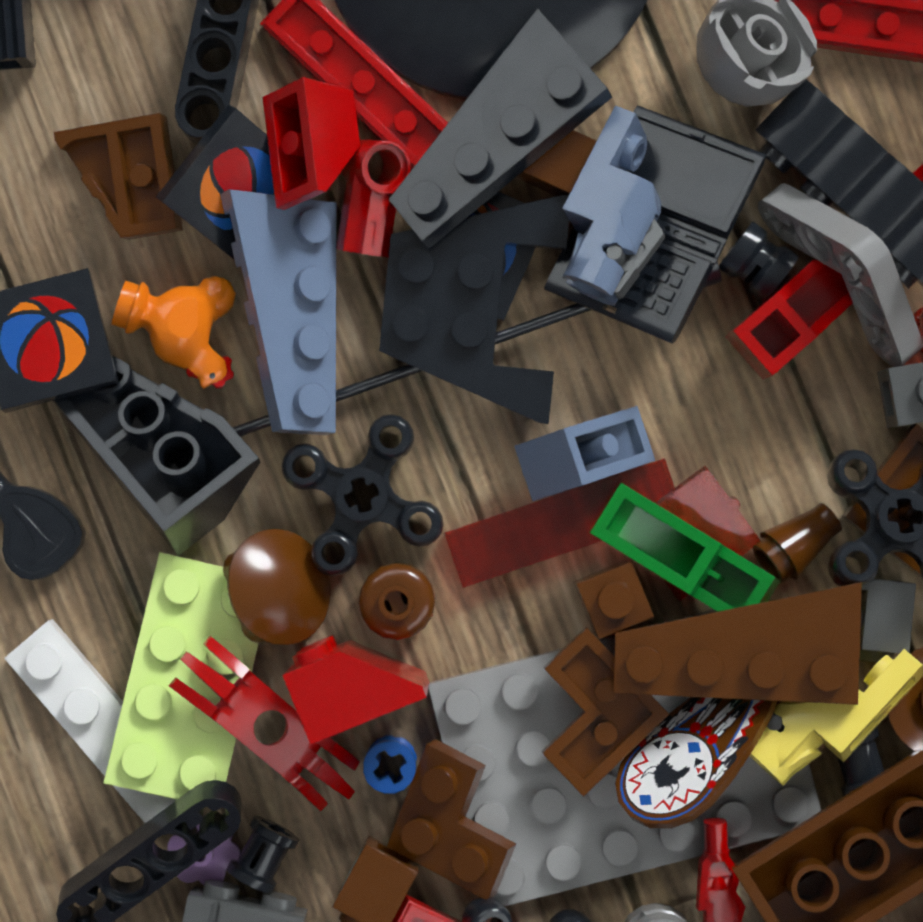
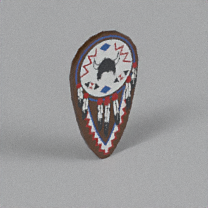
[615,697,777,828]

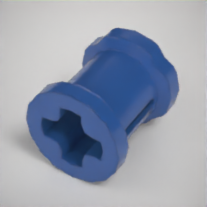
[363,735,417,794]

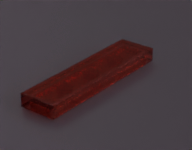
[444,458,683,588]

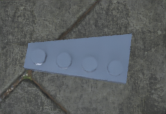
[220,189,337,435]

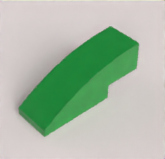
[590,483,780,612]

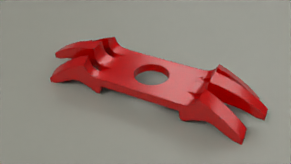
[168,636,360,812]

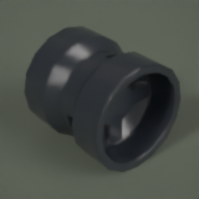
[719,221,799,302]

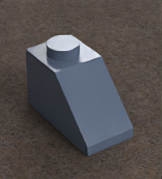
[514,406,655,501]

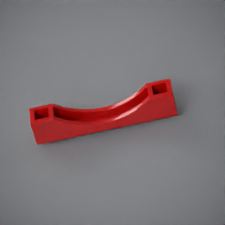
[725,163,923,380]

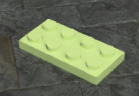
[103,552,258,799]

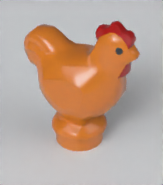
[111,276,236,389]

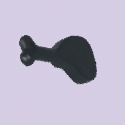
[0,472,86,581]

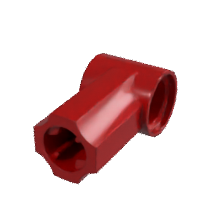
[336,140,411,258]

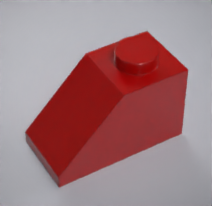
[262,77,360,210]

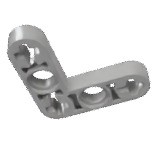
[758,183,923,367]

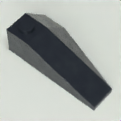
[53,355,261,556]

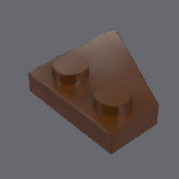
[54,113,183,240]

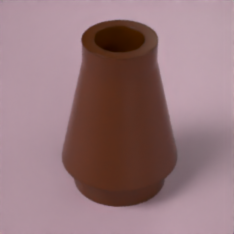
[752,503,842,583]

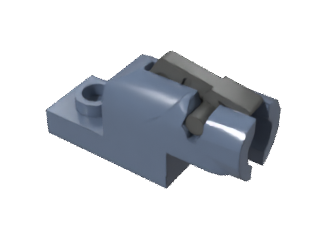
[562,106,665,306]

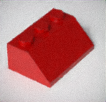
[282,635,429,745]

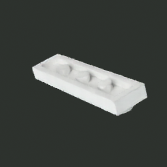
[4,619,177,823]

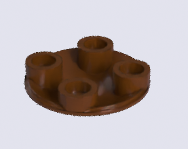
[223,529,331,645]

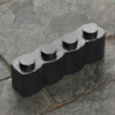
[755,79,923,289]

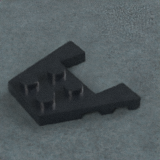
[379,195,569,424]

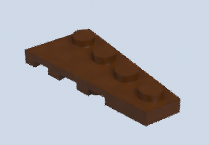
[613,582,862,705]

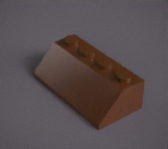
[731,747,923,922]

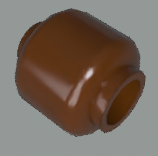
[358,562,436,640]

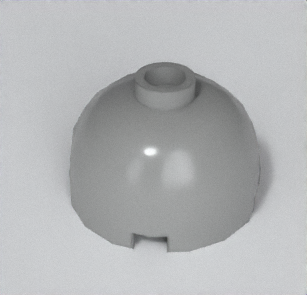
[696,0,817,107]

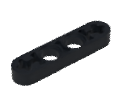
[56,780,242,922]

